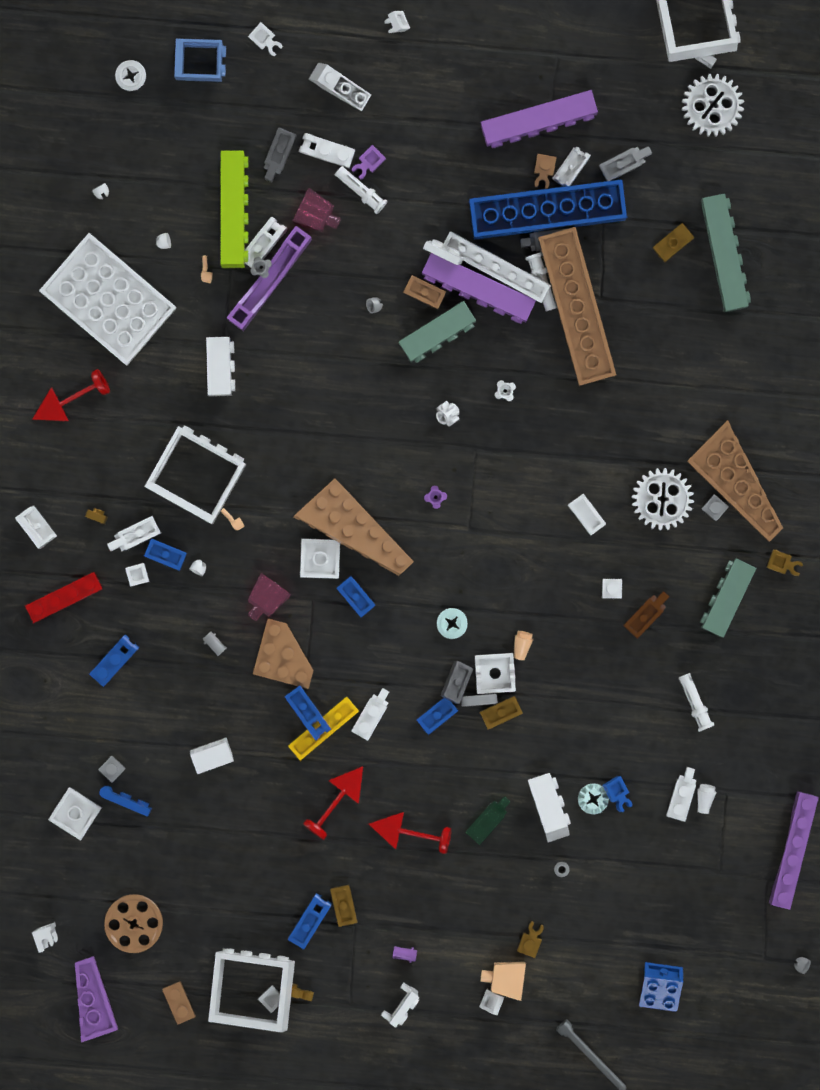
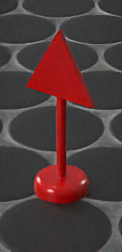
[32,369,110,421]
[303,766,363,840]
[369,812,452,854]

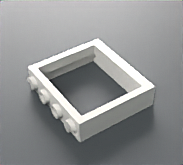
[656,0,740,62]
[145,425,246,524]
[208,948,295,1032]

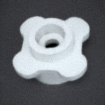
[495,380,516,401]

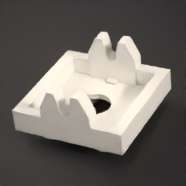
[475,653,516,694]
[381,982,419,1028]

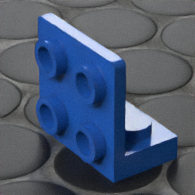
[639,962,683,1012]

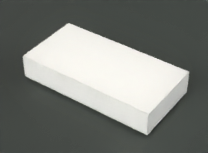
[568,494,606,536]

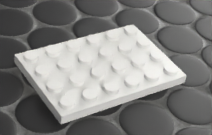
[39,233,177,365]

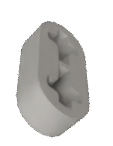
[461,694,498,706]

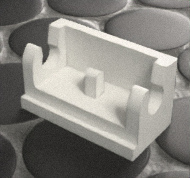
[552,147,591,187]
[15,506,57,549]
[190,738,234,774]
[32,922,58,953]

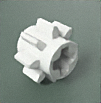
[436,401,459,426]

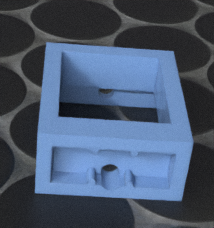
[175,39,226,82]

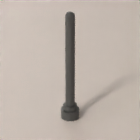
[556,1019,626,1090]

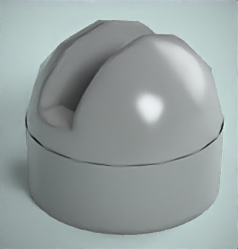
[366,297,383,314]
[794,957,811,974]

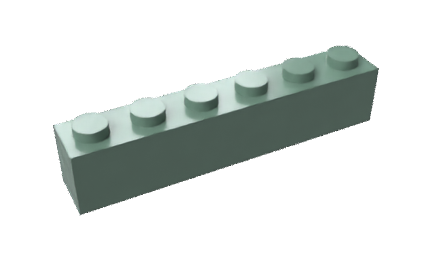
[701,194,751,313]

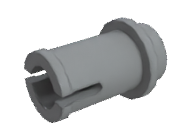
[203,632,227,656]
[554,862,569,877]

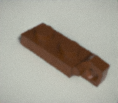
[623,591,670,639]

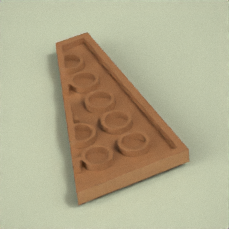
[687,420,783,542]
[294,479,414,576]

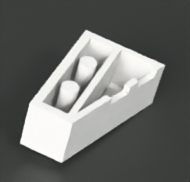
[528,773,571,842]

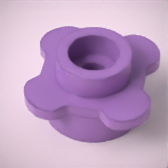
[424,486,447,509]

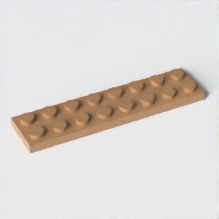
[538,227,616,386]

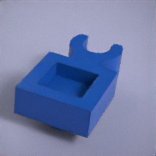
[602,776,632,812]

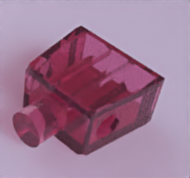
[292,188,341,232]
[248,573,292,621]

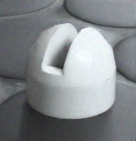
[92,183,109,199]
[156,233,171,249]
[189,560,206,576]

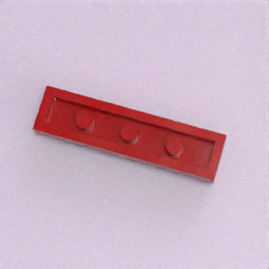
[25,572,103,623]

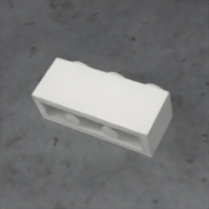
[206,337,235,396]

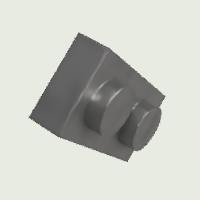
[440,661,473,704]

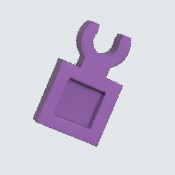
[352,145,386,180]

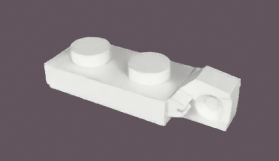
[107,516,161,551]
[352,688,389,741]
[666,767,696,822]

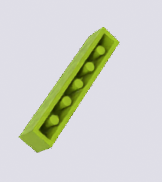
[221,151,249,268]

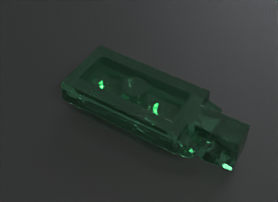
[465,796,510,845]

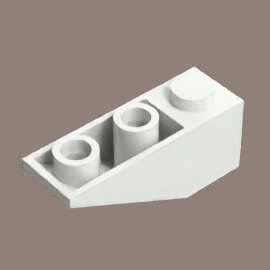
[309,63,371,111]

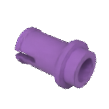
[393,946,417,963]

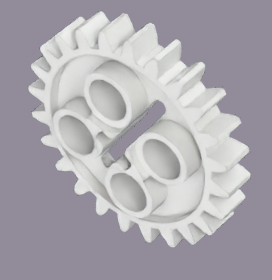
[682,74,744,137]
[631,468,694,530]

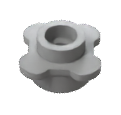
[251,257,272,278]

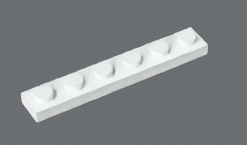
[443,232,551,303]

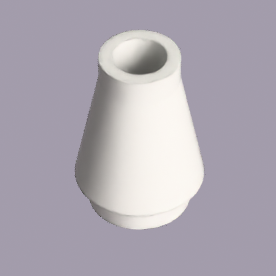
[697,784,716,814]

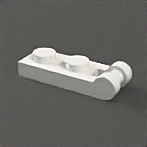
[298,133,355,168]
[245,217,287,268]

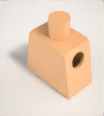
[480,962,526,1001]

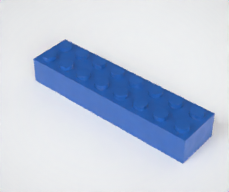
[469,180,627,240]

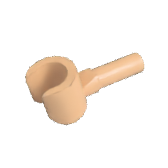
[201,255,213,283]
[221,508,244,530]

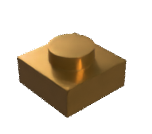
[85,508,108,524]

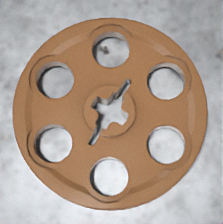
[104,894,163,953]

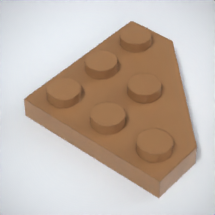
[253,619,314,689]

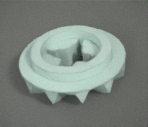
[437,608,468,639]
[578,784,609,815]

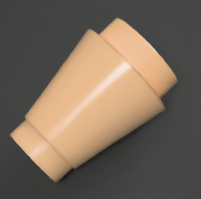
[513,631,533,660]

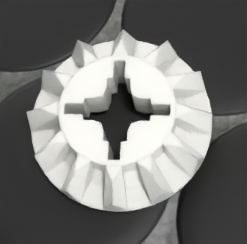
[115,60,146,91]

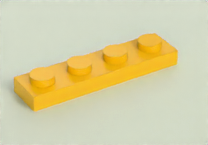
[288,697,359,761]

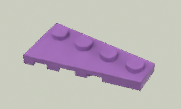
[75,956,118,1042]

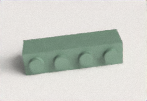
[399,301,476,363]
[700,558,757,638]

